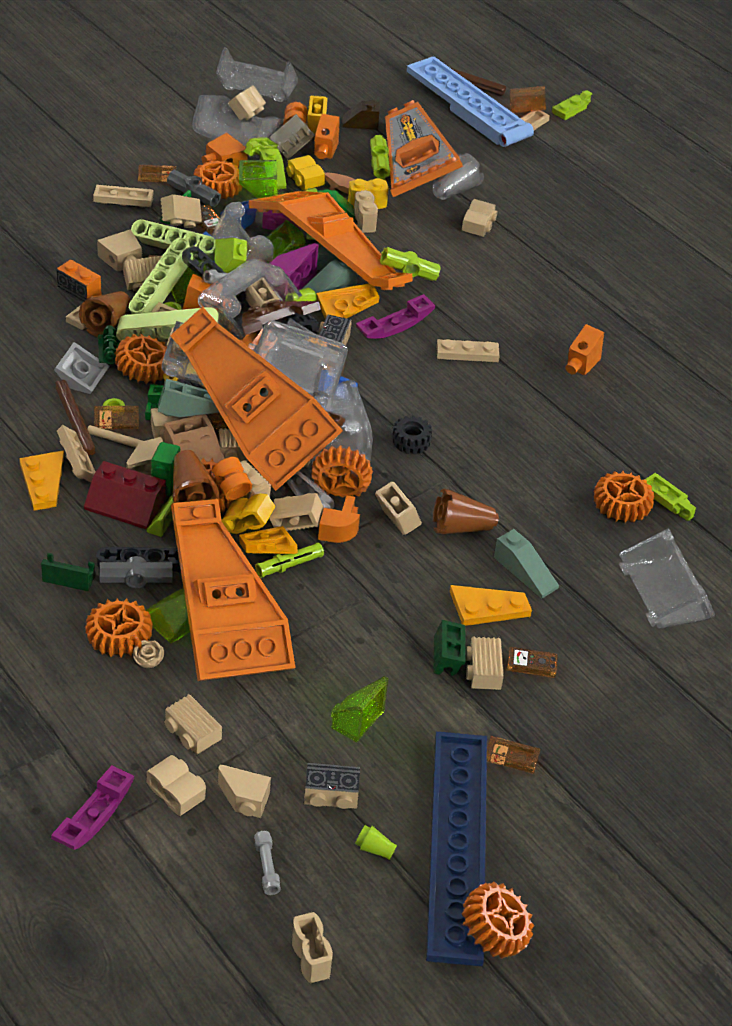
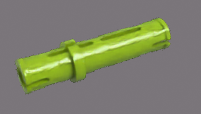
[255,542,324,578]

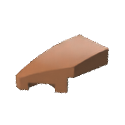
[325,173,356,194]

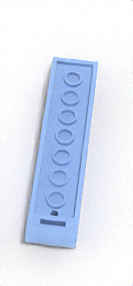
[407,56,534,147]

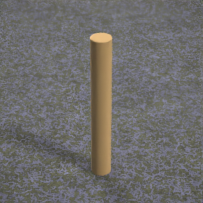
[88,425,143,448]

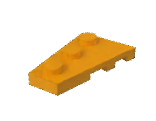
[316,283,379,319]
[19,451,64,511]
[450,585,532,626]

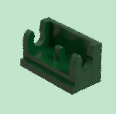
[41,553,96,591]
[433,620,465,676]

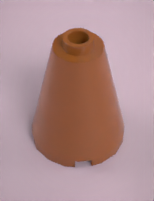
[79,291,131,337]
[172,450,219,503]
[433,488,499,534]

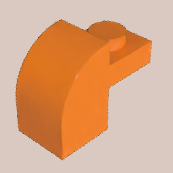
[318,495,360,543]

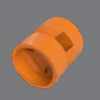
[283,102,308,125]
[212,457,253,501]

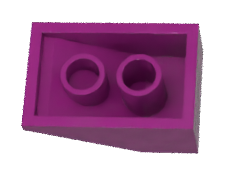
[265,243,319,301]

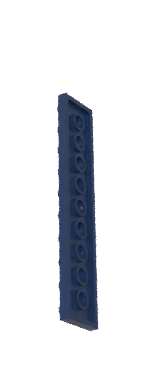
[426,731,487,966]

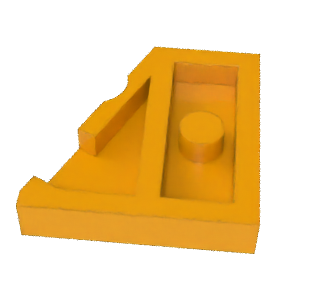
[239,526,298,554]

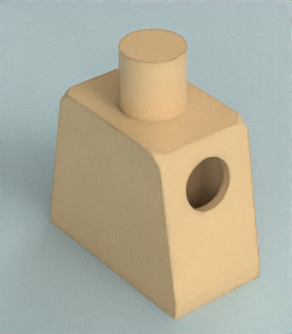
[97,230,142,271]

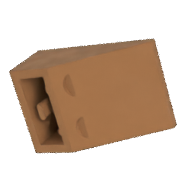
[164,414,224,463]

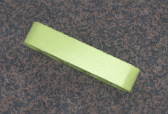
[131,219,215,261]
[129,238,193,314]
[116,307,219,341]

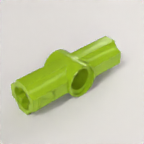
[370,135,390,180]
[380,247,441,281]

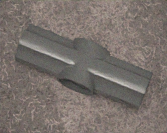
[167,169,221,208]
[100,556,172,588]

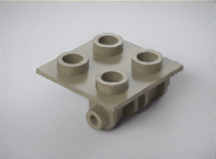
[269,114,315,160]

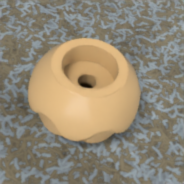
[133,640,164,668]

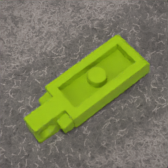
[552,90,592,120]
[243,137,279,156]
[644,473,696,521]

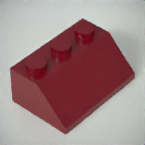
[84,461,166,530]

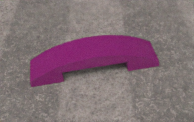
[356,294,435,339]
[51,765,134,850]

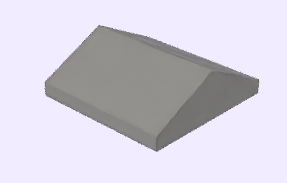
[54,342,109,394]

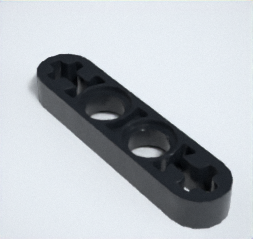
[182,246,246,306]
[96,547,181,572]

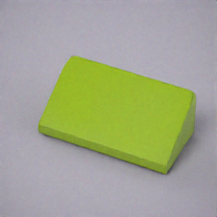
[146,494,173,537]

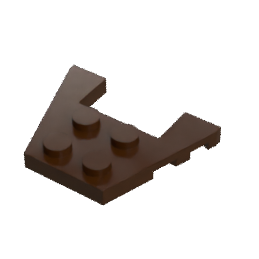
[242,299,321,335]

